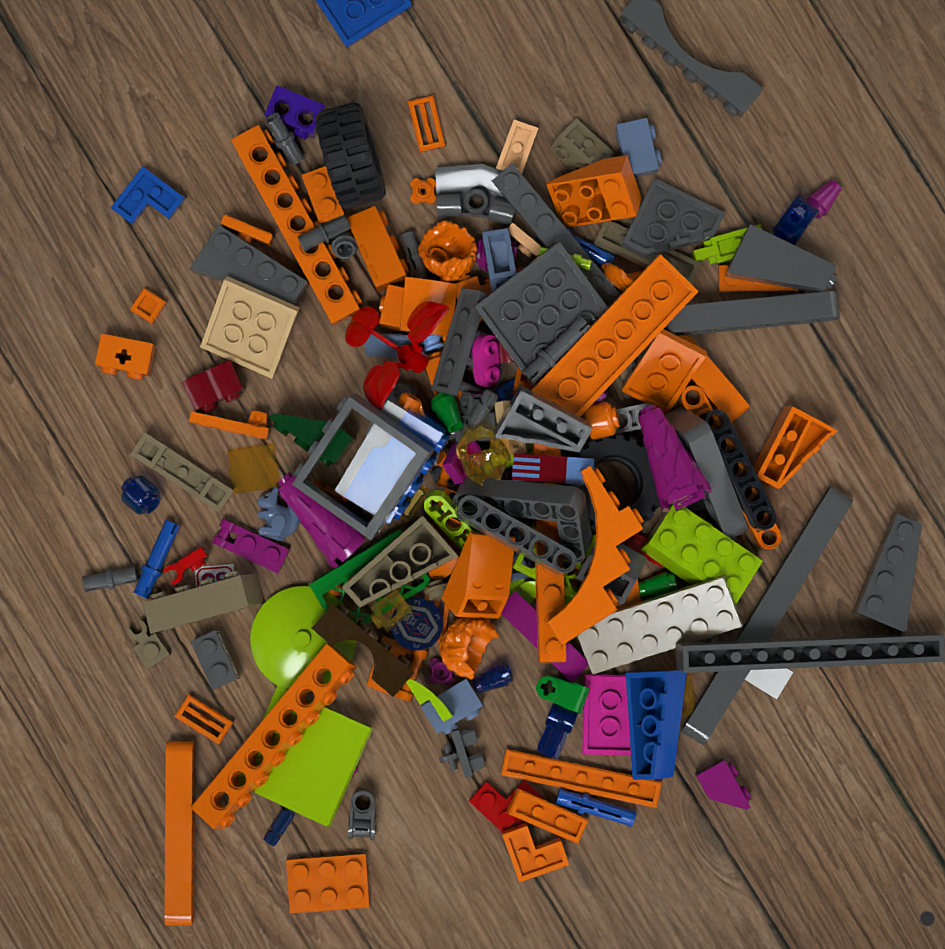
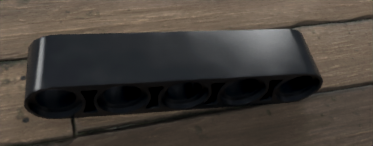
[703,410,777,531]

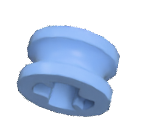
[420,335,445,353]

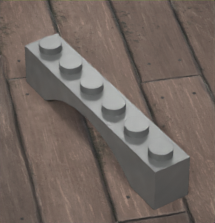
[620,0,763,118]

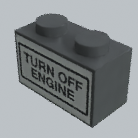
[191,630,240,690]

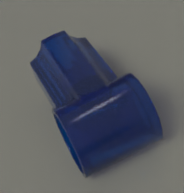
[536,703,578,760]

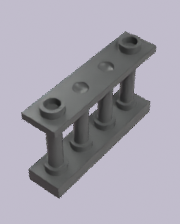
[431,288,505,396]

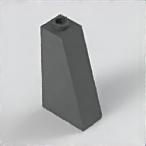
[724,224,837,292]

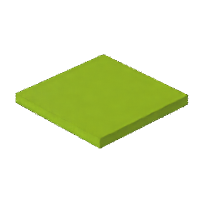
[238,686,373,827]

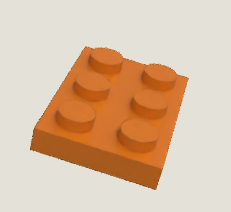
[621,329,707,414]
[286,853,370,913]

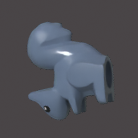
[257,487,300,541]

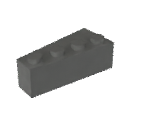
[190,225,309,306]
[852,514,922,633]

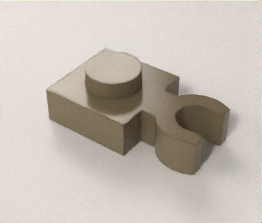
[127,620,171,670]

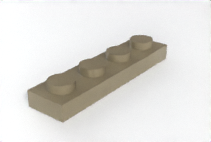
[594,221,701,284]

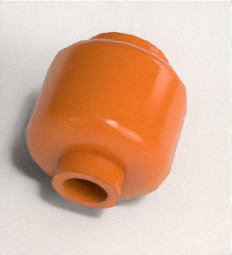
[581,402,620,440]

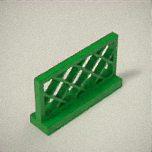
[308,529,431,624]

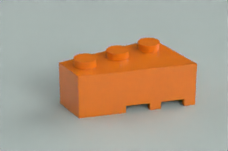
[347,206,410,294]

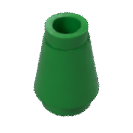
[431,393,463,433]
[638,571,679,598]

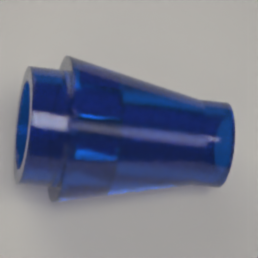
[473,661,514,694]

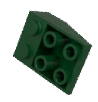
[269,413,355,467]

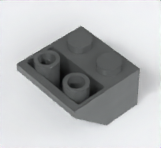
[574,542,647,605]

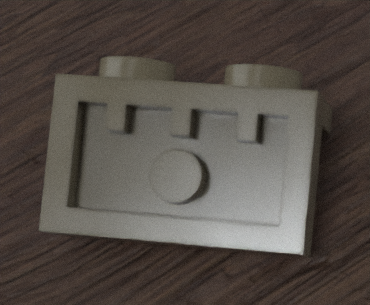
[550,118,615,171]

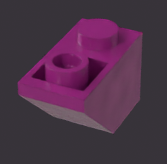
[695,759,751,810]

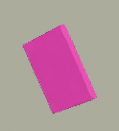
[582,674,631,756]

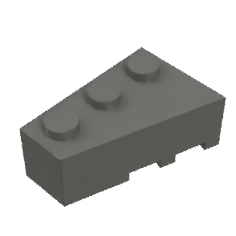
[494,385,593,452]

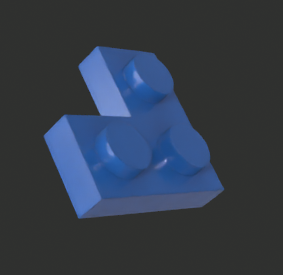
[111,166,185,225]

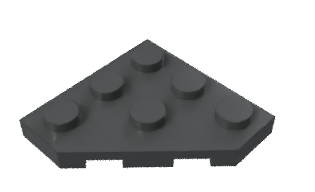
[621,178,725,258]

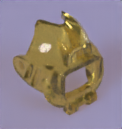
[456,425,511,486]

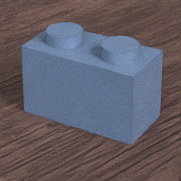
[615,118,662,178]
[421,678,483,735]

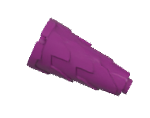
[638,405,712,512]
[278,472,366,569]

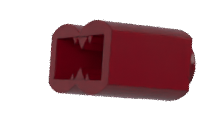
[182,360,245,414]

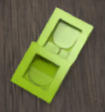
[406,679,453,722]

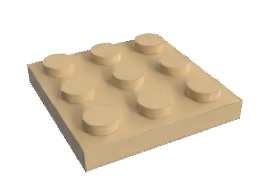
[200,276,300,379]

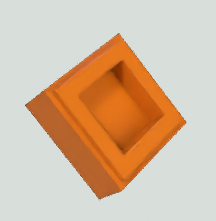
[130,288,167,325]

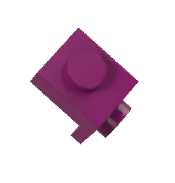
[442,440,487,484]

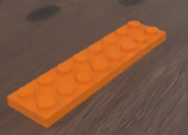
[531,254,699,417]

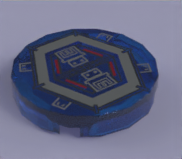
[391,598,443,651]

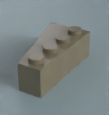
[342,516,460,607]
[143,571,265,634]

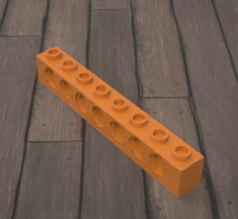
[231,125,362,327]
[191,644,357,830]

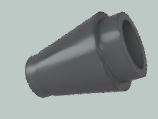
[331,229,358,259]

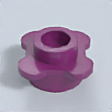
[428,658,454,686]

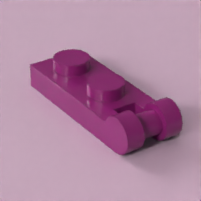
[211,519,290,574]

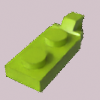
[692,224,762,265]

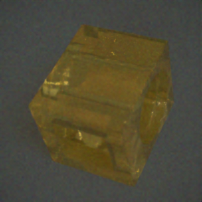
[370,589,413,632]

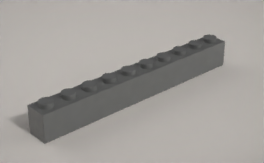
[676,632,945,673]

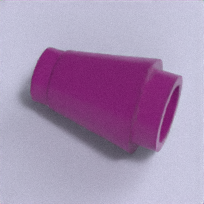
[804,180,842,219]

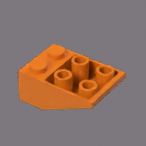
[546,155,642,228]
[441,531,516,619]

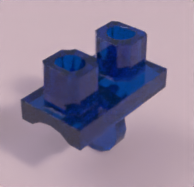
[772,194,819,245]

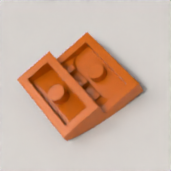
[400,277,457,337]

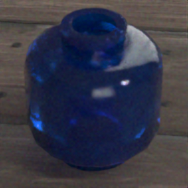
[121,475,161,515]

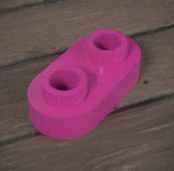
[472,334,500,387]

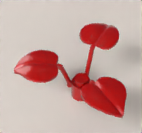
[345,301,450,410]

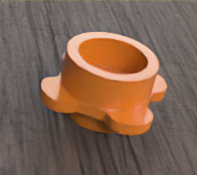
[410,178,436,204]

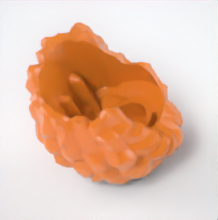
[418,221,477,282]
[439,617,499,680]

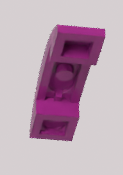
[501,591,589,682]

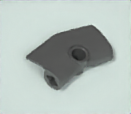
[435,164,516,226]

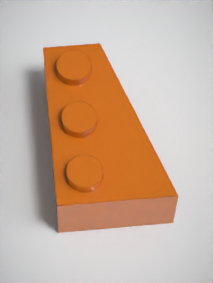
[753,406,838,489]

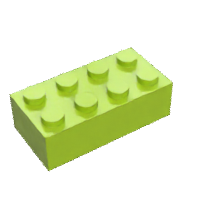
[640,504,763,604]

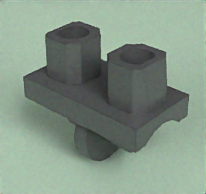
[439,729,486,778]

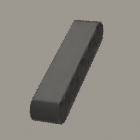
[455,495,577,575]

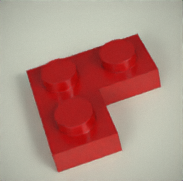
[469,780,543,831]

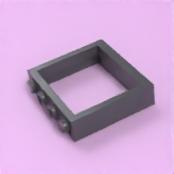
[292,393,435,540]

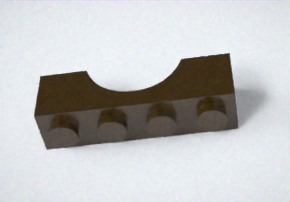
[311,603,414,697]

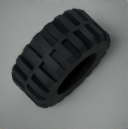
[315,102,386,209]
[562,433,660,535]

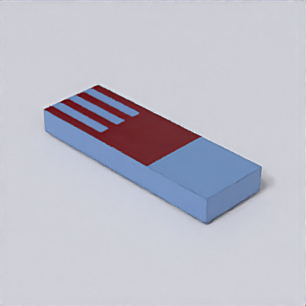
[512,453,594,486]

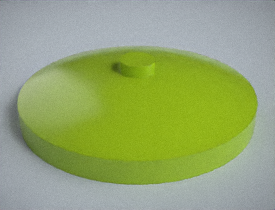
[250,586,357,692]

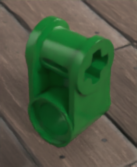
[536,676,590,713]

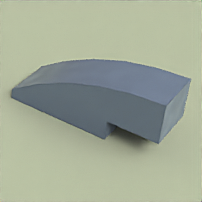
[482,228,516,292]

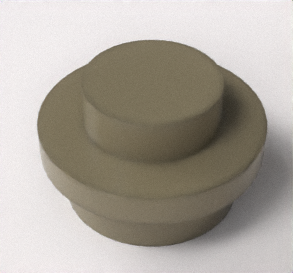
[424,580,448,601]

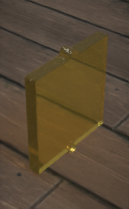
[227,444,279,494]

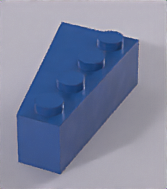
[625,670,687,780]

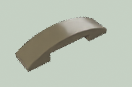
[130,433,234,512]

